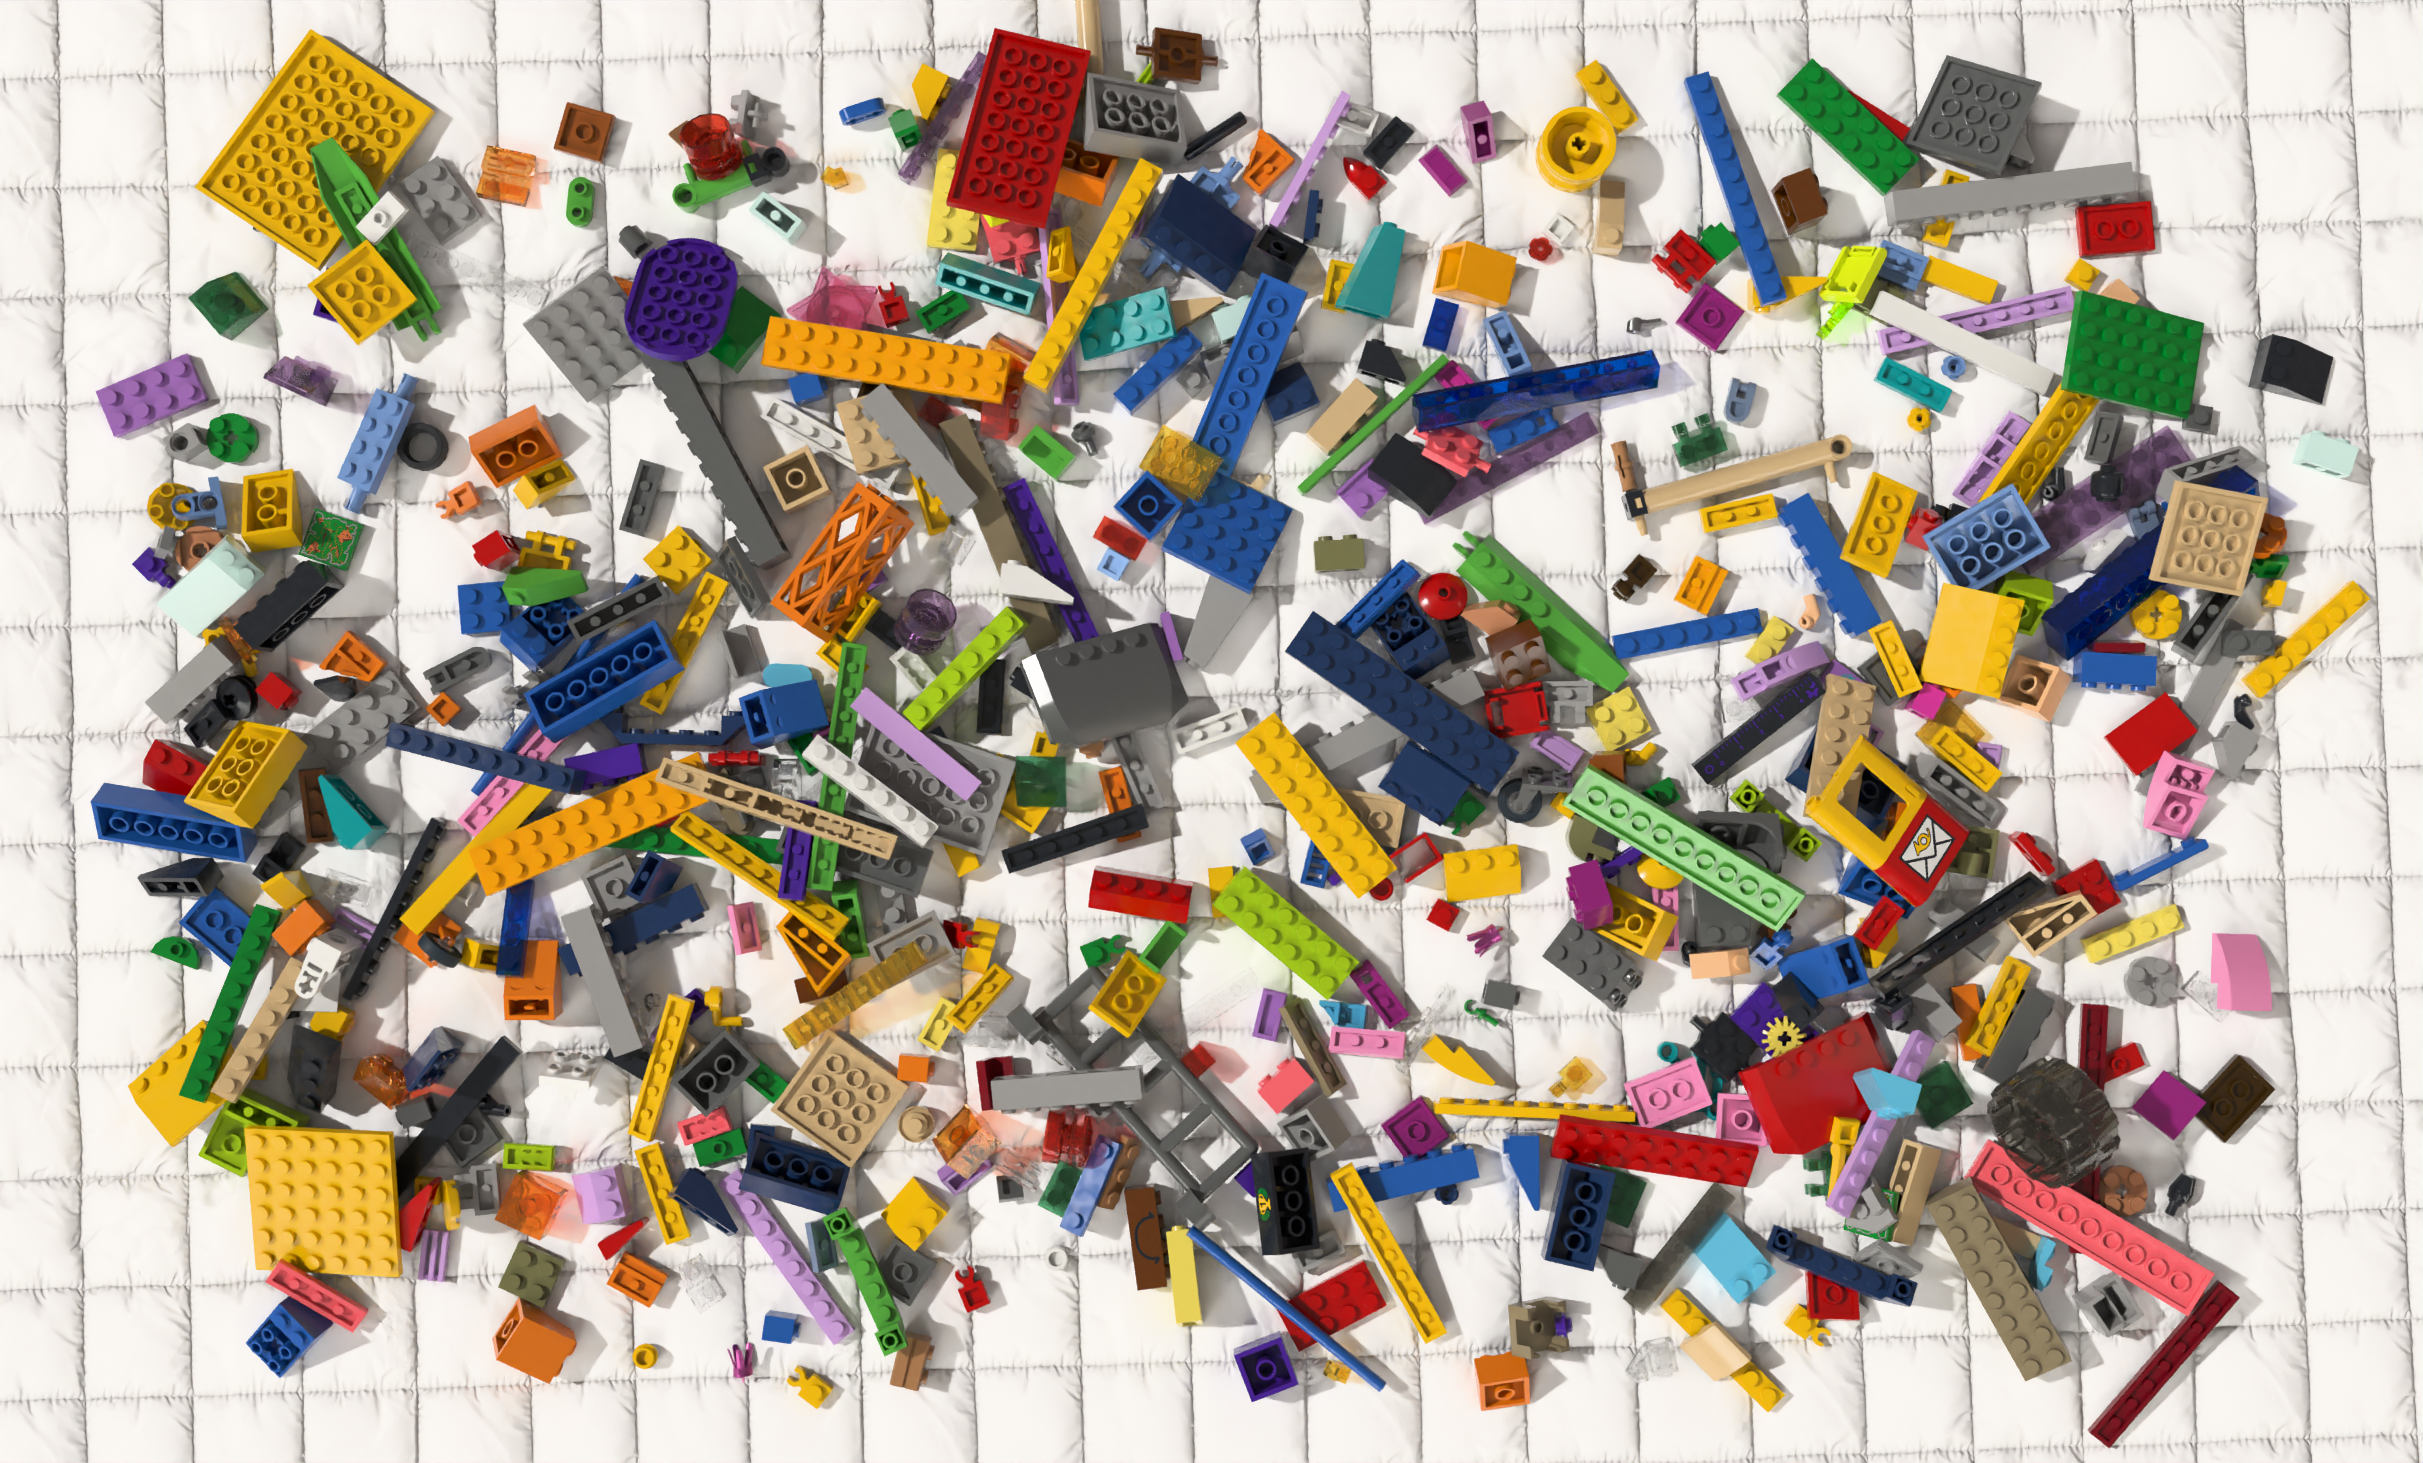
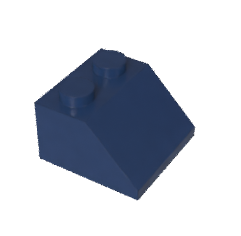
[1263,362,1320,426]

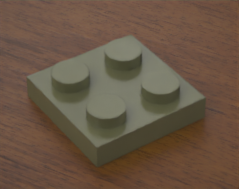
[498,1240,566,1308]

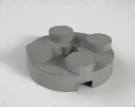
[2123,956,2177,1006]

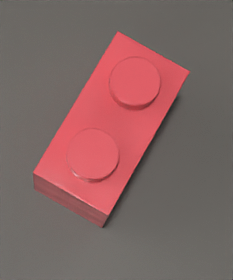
[1257,1057,1315,1114]

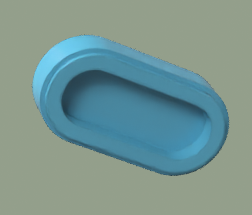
[763,663,813,688]

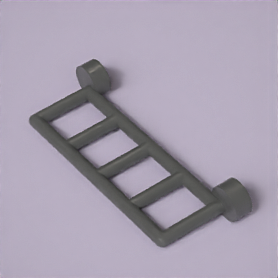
[1006,966,1259,1232]

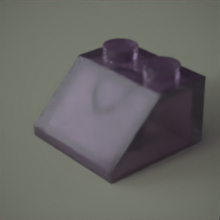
[263,355,339,407]

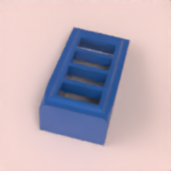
[1300,839,1330,889]

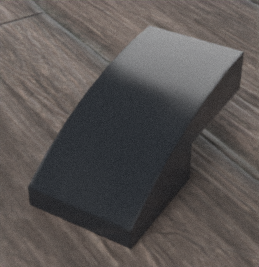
[1439,611,1476,665]
[252,832,306,883]

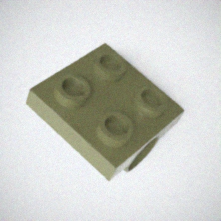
[1946,824,2000,879]

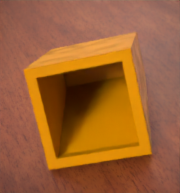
[1432,240,1517,308]

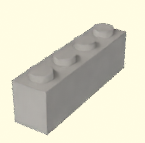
[144,635,243,724]

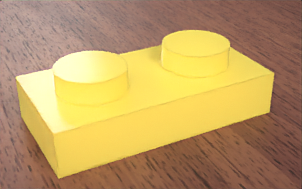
[1744,616,1794,664]
[917,996,957,1052]

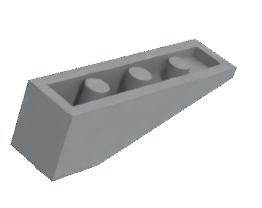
[2156,445,2257,504]
[1907,752,2005,829]

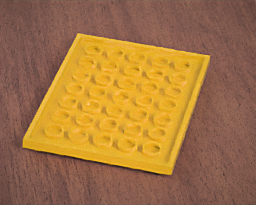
[195,29,435,271]

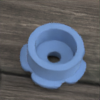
[1941,356,1966,380]

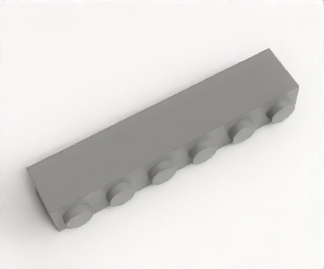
[860,383,980,520]
[561,904,648,1058]
[991,1065,1146,1114]

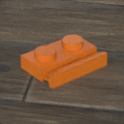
[606,1251,669,1308]

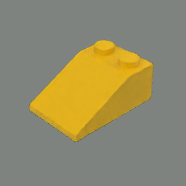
[241,469,303,553]
[1592,881,1679,962]

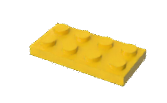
[1840,471,1918,578]

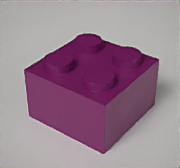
[1565,859,1613,931]

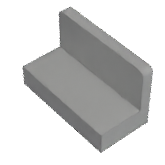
[717,624,762,679]

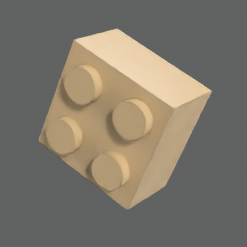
[763,445,833,515]

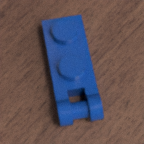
[1487,404,1560,454]

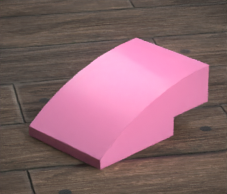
[2143,750,2215,840]
[2211,933,2272,1011]
[1715,1093,1770,1147]

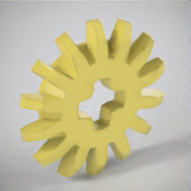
[1762,1016,1807,1058]

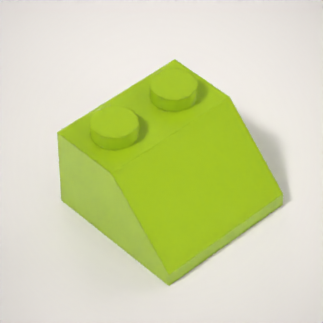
[1993,570,2054,636]

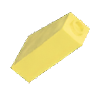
[1166,1225,1203,1327]

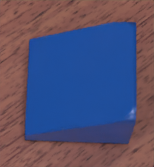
[1240,828,1275,865]

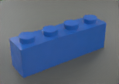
[1113,326,1202,416]

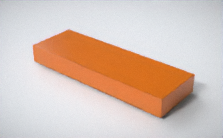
[1098,765,1142,843]
[1949,983,1990,1061]

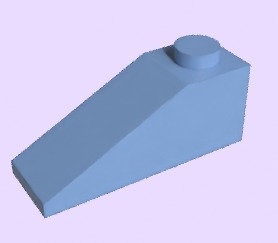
[1483,310,1536,391]

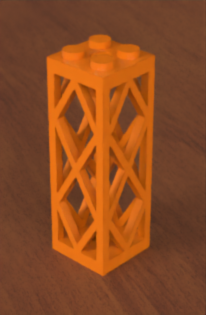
[770,482,915,644]

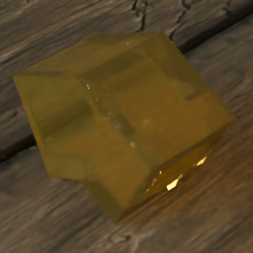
[820,166,849,190]
[1323,1360,1351,1384]

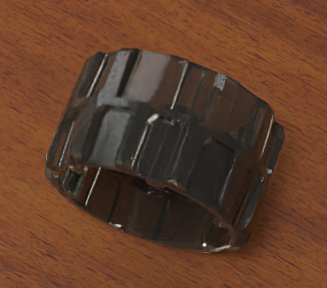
[1987,1057,2121,1189]

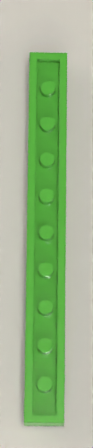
[807,641,868,892]

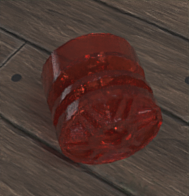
[679,113,743,181]
[1042,1110,1093,1168]

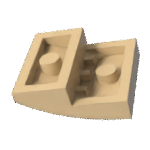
[1679,1321,1752,1382]

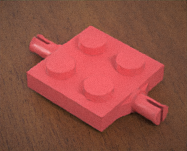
[980,215,1041,276]
[1413,419,1492,477]

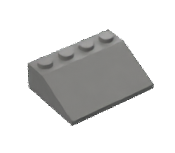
[1082,72,1187,167]

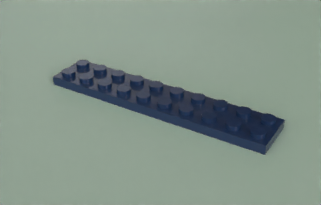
[1285,611,1519,794]

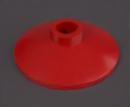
[1418,573,1468,620]

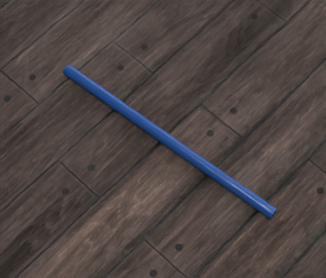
[471,573,646,796]

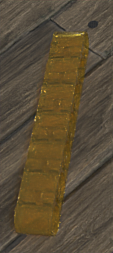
[782,940,929,1050]

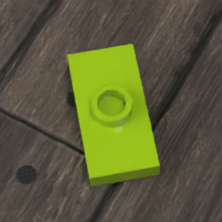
[503,1142,556,1171]

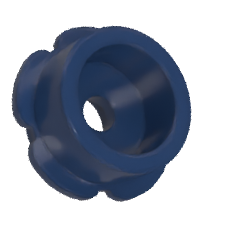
[1434,1184,1459,1205]

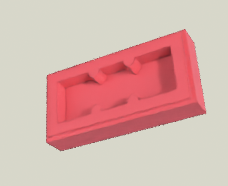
[677,1105,733,1146]

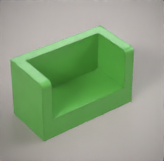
[1018,424,1076,482]
[1138,921,1188,974]

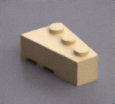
[2004,890,2097,958]

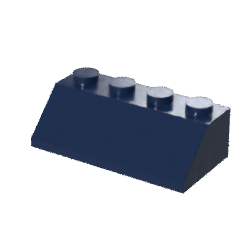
[738,1132,850,1215]
[1540,1159,1616,1272]

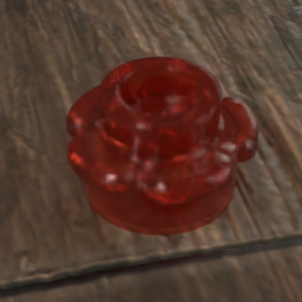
[1528,237,1553,261]

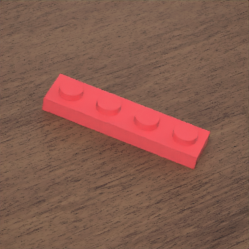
[265,1258,369,1333]

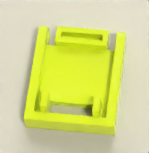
[1818,246,1887,303]

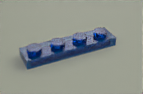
[495,879,535,978]

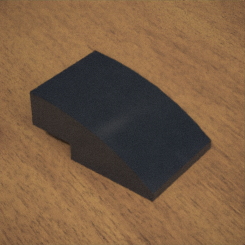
[1368,432,1457,519]

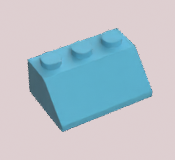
[1853,1068,1922,1121]

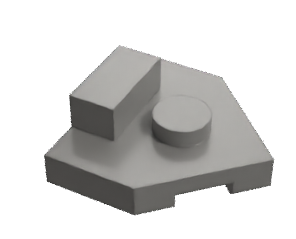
[1845,1176,1899,1233]

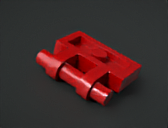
[1651,229,1717,294]
[708,750,766,766]

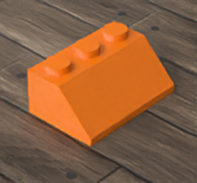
[468,404,563,488]

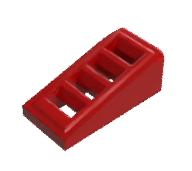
[597,1217,649,1261]

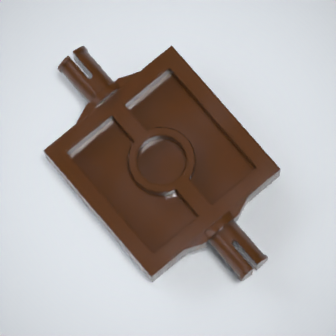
[1135,27,1218,85]

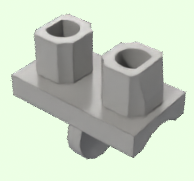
[727,90,768,141]

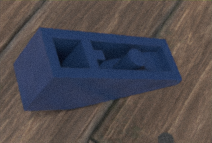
[668,1167,738,1237]

